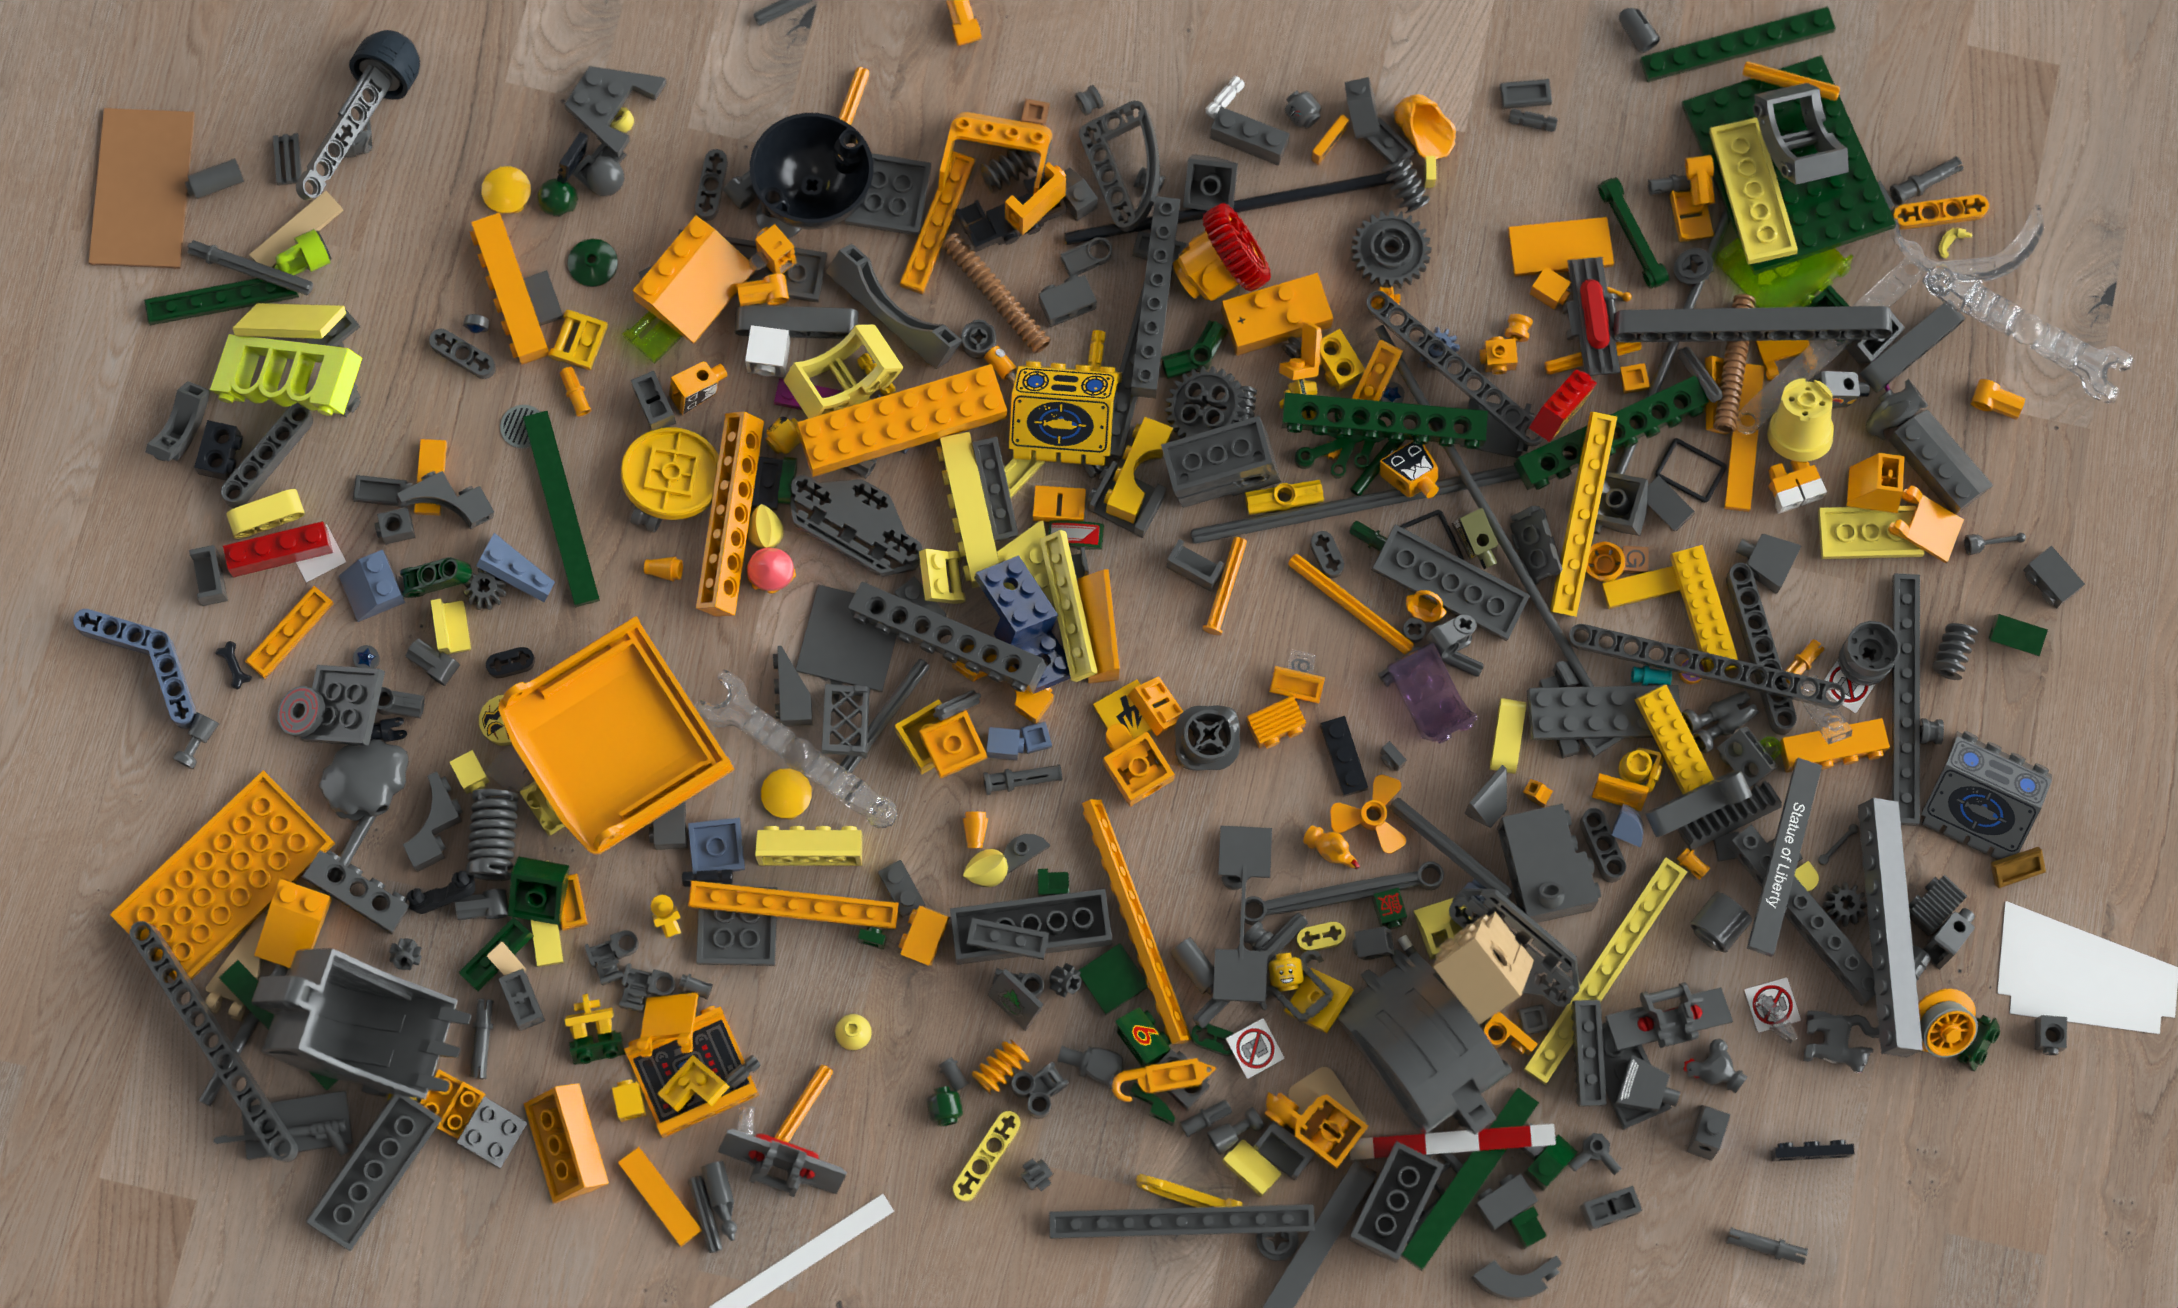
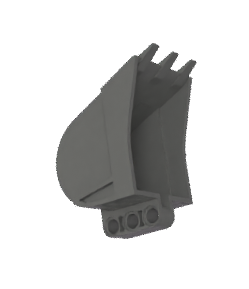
[251,948,472,1099]
[1336,949,1512,1135]

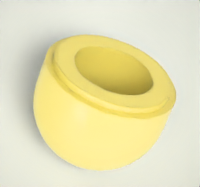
[610,107,634,133]

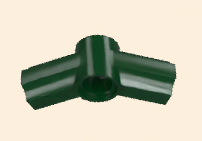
[1161,320,1228,379]

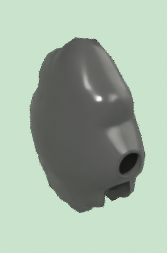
[319,739,409,821]

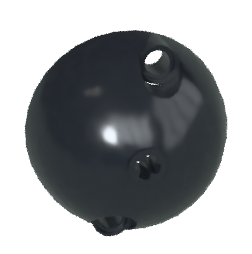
[750,113,874,230]

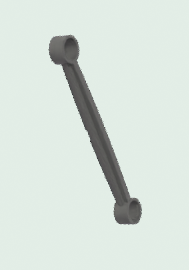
[1240,862,1444,925]

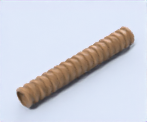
[942,233,1051,353]
[1713,294,1756,433]

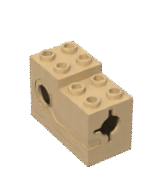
[1433,912,1534,1025]

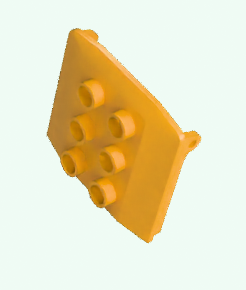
[498,616,735,855]

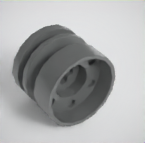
[1838,621,1900,686]

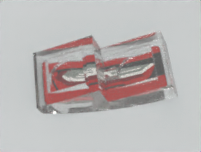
[1754,994,1797,1044]

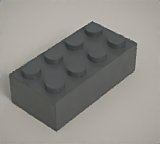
[1348,1141,1444,1263]

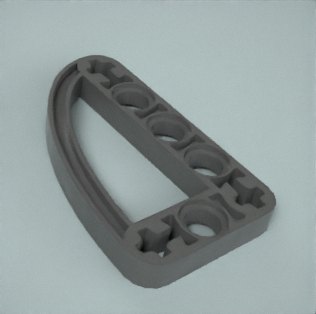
[1079,100,1160,232]

